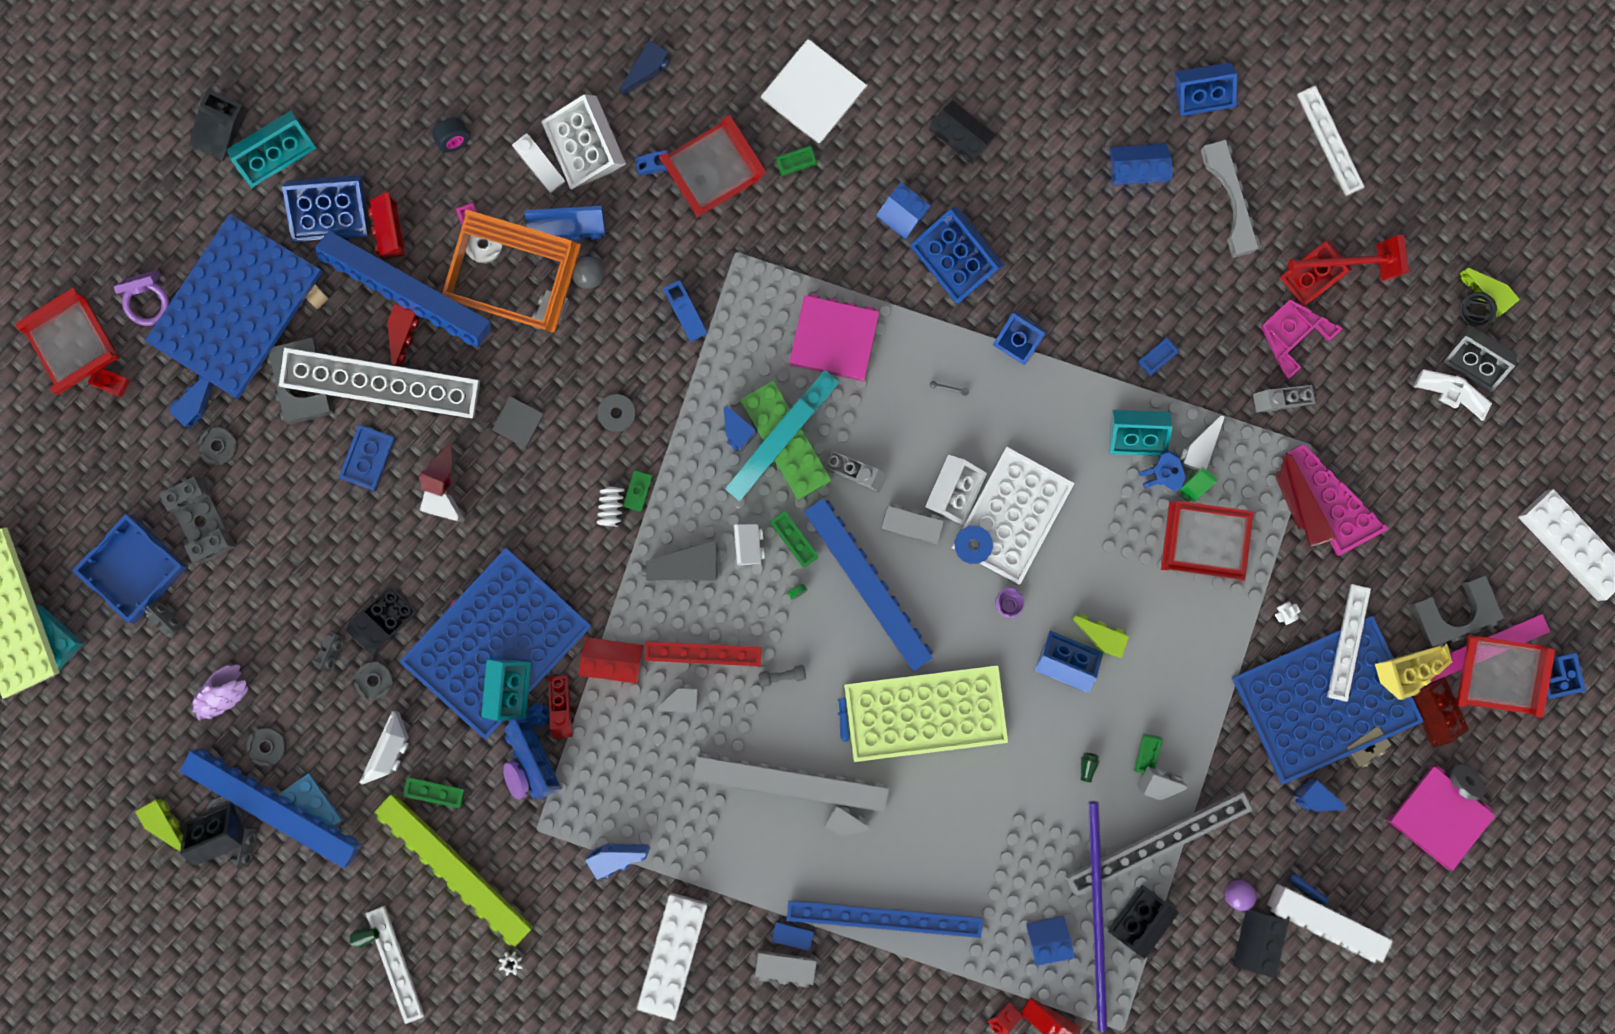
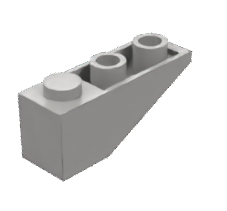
[1253,385,1316,413]
[824,450,887,493]

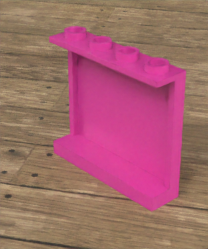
[789,294,879,382]
[1386,765,1495,871]

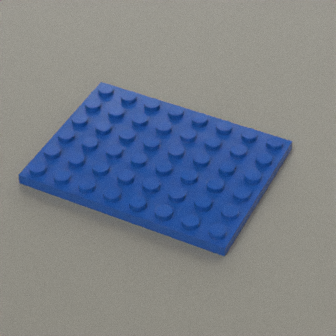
[145,214,323,399]
[399,548,591,740]
[1232,616,1424,785]

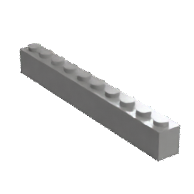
[692,753,889,812]
[1065,791,1252,896]

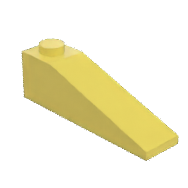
[1375,644,1452,700]

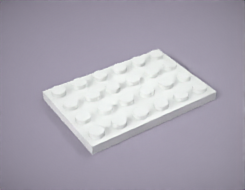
[952,447,1074,585]

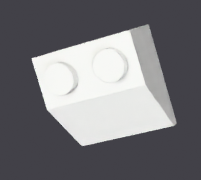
[420,491,465,523]
[734,524,765,566]

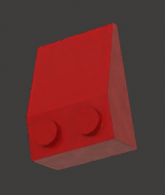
[1280,240,1353,307]

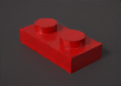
[87,368,131,398]

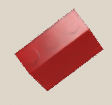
[368,192,406,260]
[578,637,643,684]

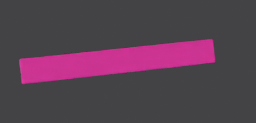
[1430,614,1550,683]

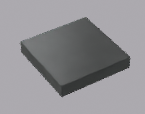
[492,397,544,448]

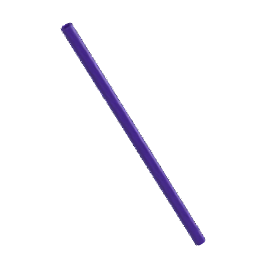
[1089,801,1107,1031]

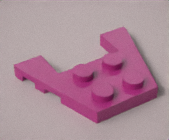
[1261,300,1342,380]

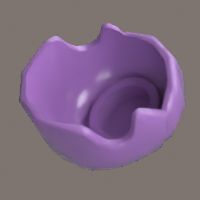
[995,587,1024,618]
[1224,880,1257,911]

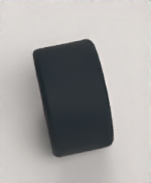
[432,117,470,153]

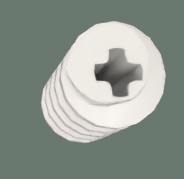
[597,487,624,527]

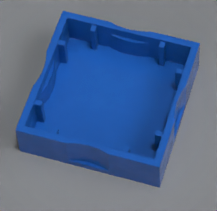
[72,514,188,623]

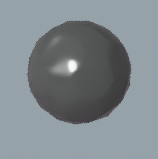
[572,255,605,289]

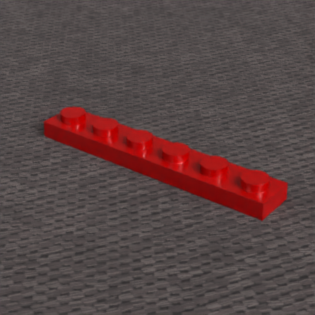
[644,641,762,667]

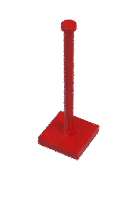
[1288,235,1409,281]

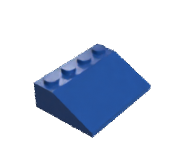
[282,175,368,242]
[910,207,1005,304]
[504,719,562,800]

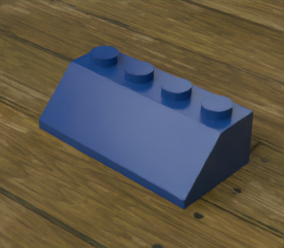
[524,206,606,241]

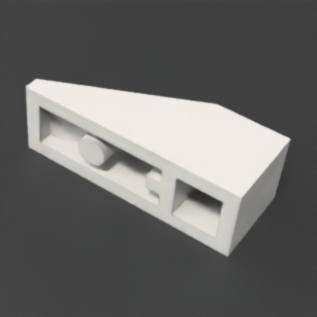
[512,133,565,193]
[1180,416,1225,470]

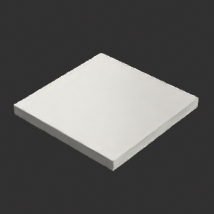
[761,39,867,145]

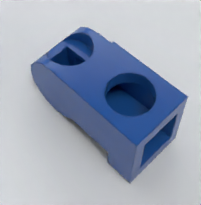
[635,150,669,175]

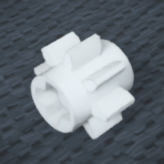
[1275,601,1301,625]
[499,951,523,976]

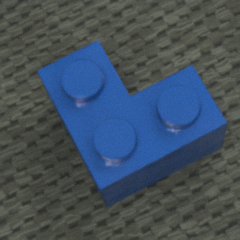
[1547,653,1586,699]

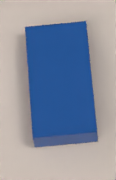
[1137,337,1180,377]
[771,922,814,951]

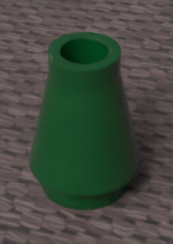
[1080,752,1100,782]
[350,927,380,949]

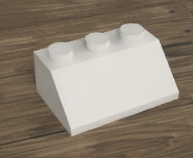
[925,455,987,525]

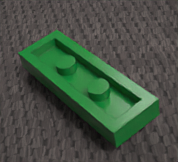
[769,511,819,568]
[403,777,465,809]

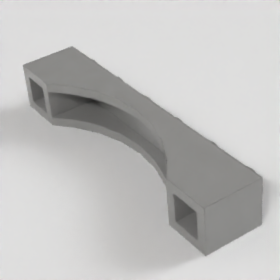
[1200,140,1259,258]

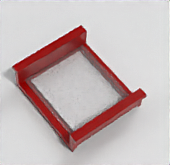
[659,115,767,218]
[15,288,120,395]
[1161,501,1254,581]
[1455,635,1555,718]

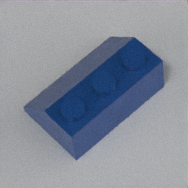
[1175,62,1237,116]
[1109,144,1173,186]
[1035,630,1103,693]

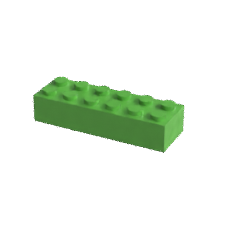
[740,381,831,501]

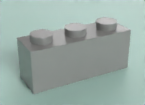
[881,504,944,545]
[755,950,816,987]

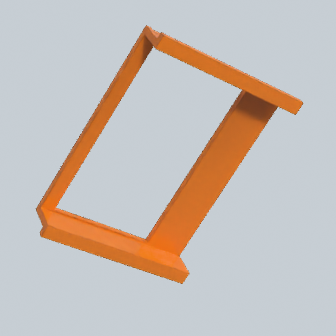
[442,209,581,333]

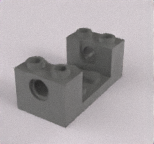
[159,477,236,564]

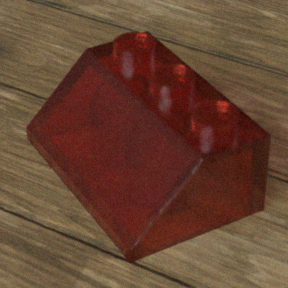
[1412,677,1469,748]

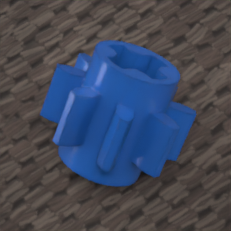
[526,702,550,728]

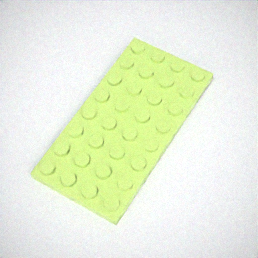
[0,528,60,699]
[844,665,1008,762]

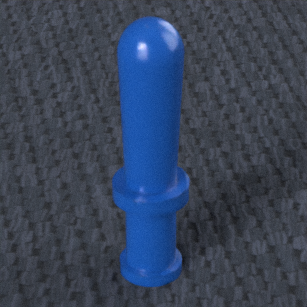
[838,698,850,742]
[1290,874,1329,906]

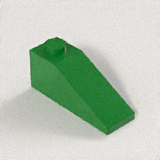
[1177,467,1218,502]

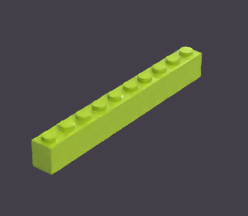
[375,793,533,947]

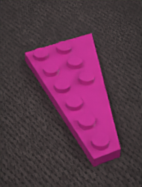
[1285,444,1388,556]

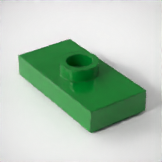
[775,145,817,177]
[623,470,653,512]
[1134,733,1163,773]

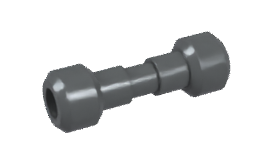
[759,665,806,687]

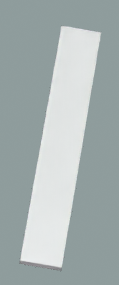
[1297,86,1364,196]
[1327,584,1371,702]
[366,906,425,1024]

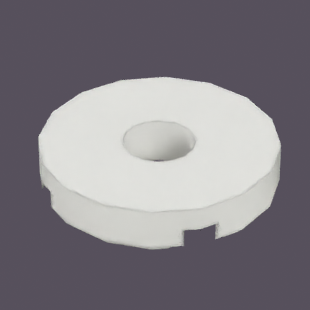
[466,235,503,263]

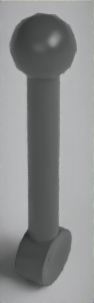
[930,381,969,396]

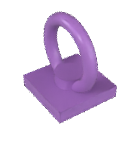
[113,270,169,326]

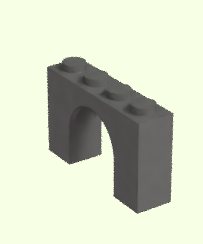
[266,338,334,425]
[1409,575,1504,647]

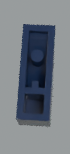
[620,41,670,96]

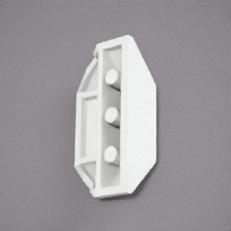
[359,711,409,784]

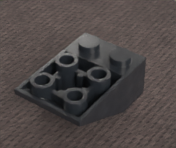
[189,89,248,161]
[346,586,417,657]

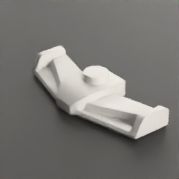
[1413,369,1492,421]

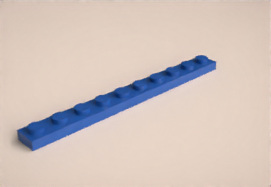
[787,900,983,938]

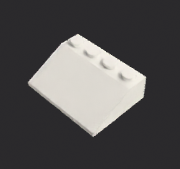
[541,94,626,190]

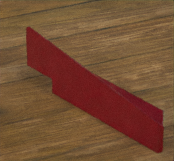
[1276,455,1336,547]

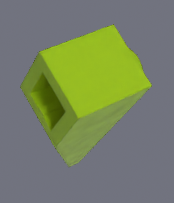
[1459,268,1520,317]
[1071,614,1130,658]
[135,798,183,851]

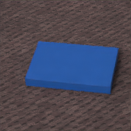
[338,424,396,491]

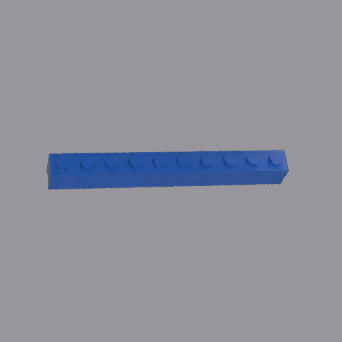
[315,231,491,347]
[804,499,933,671]
[180,748,362,868]

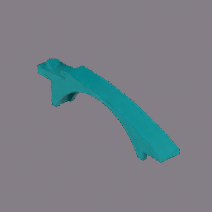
[725,370,840,501]

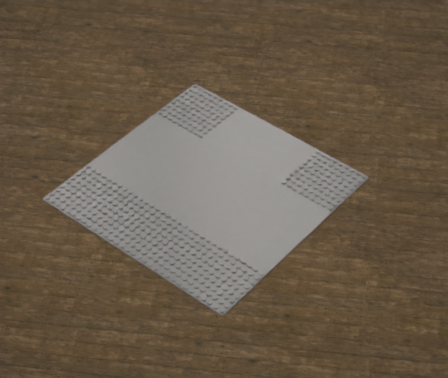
[537,252,1312,1031]

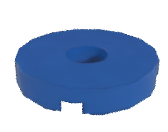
[954,526,993,564]

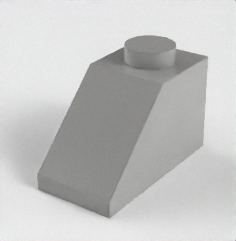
[657,684,698,713]

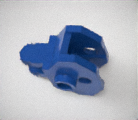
[1139,450,1185,491]

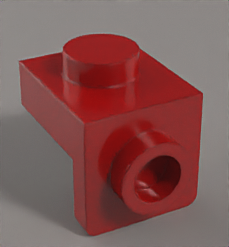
[988,1002,1023,1034]

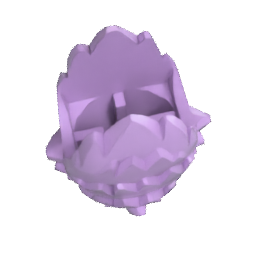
[192,665,248,720]

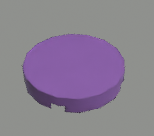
[503,761,529,800]

